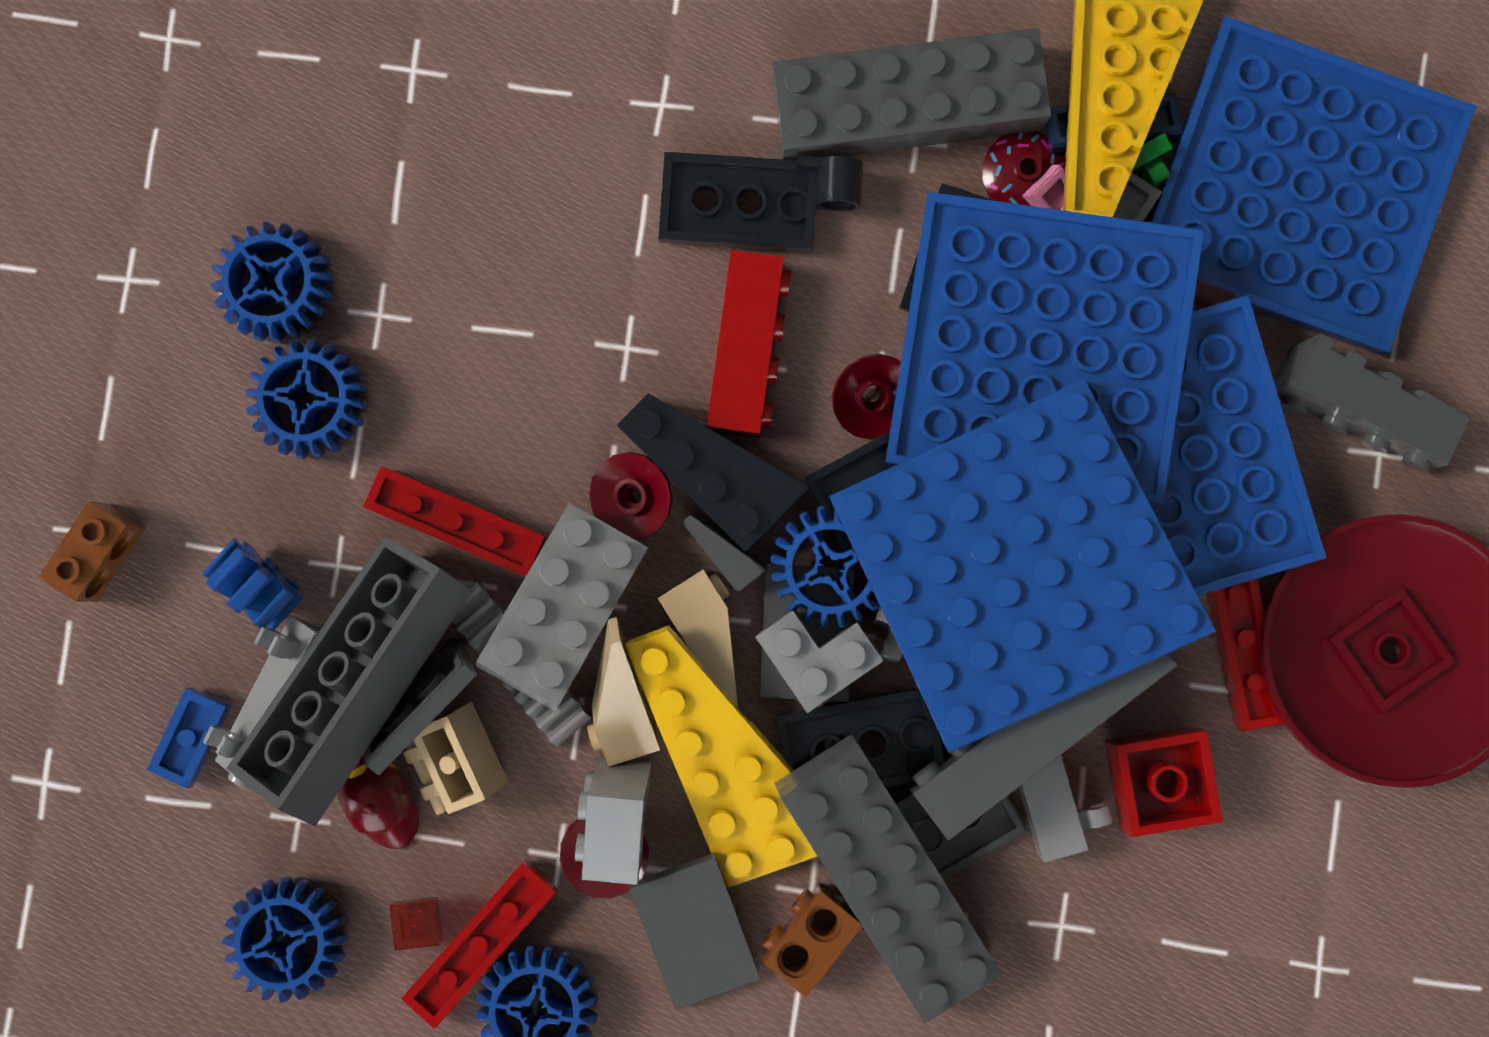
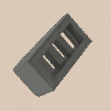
[683,515,766,592]

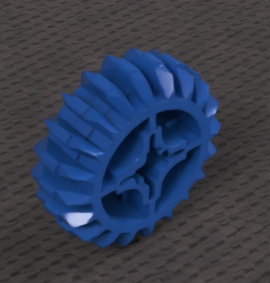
[210,222,334,343]
[245,339,368,459]
[771,506,878,628]
[221,877,348,1003]
[475,944,599,1037]

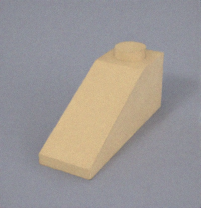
[658,569,738,708]
[587,617,660,767]

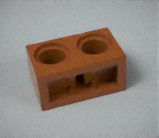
[39,501,146,602]
[762,883,862,998]

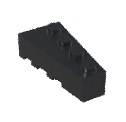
[617,393,809,553]

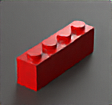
[706,250,791,438]

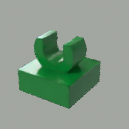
[1131,133,1173,187]

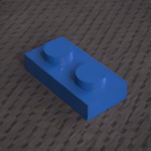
[147,687,231,789]

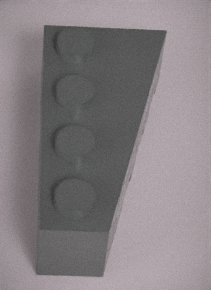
[1275,333,1470,472]

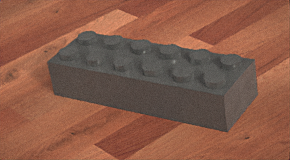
[772,28,1051,160]
[226,536,472,827]
[910,654,1178,841]
[775,734,1002,1024]

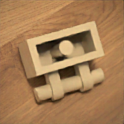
[403,701,508,815]

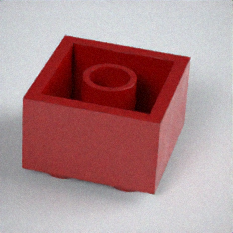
[1104,726,1223,837]

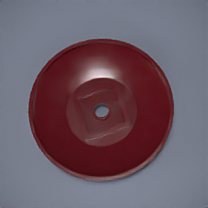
[1260,515,1489,788]

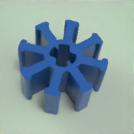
[202,538,305,630]

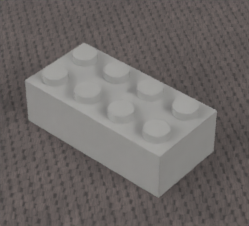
[476,503,648,711]

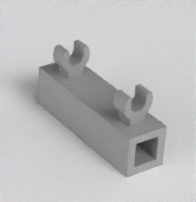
[203,615,323,789]
[1019,755,1113,863]

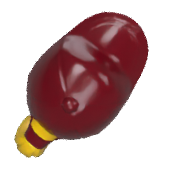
[338,753,419,849]

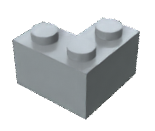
[755,611,883,713]
[575,756,652,885]

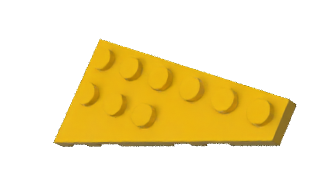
[1063,0,1204,217]
[625,625,817,888]

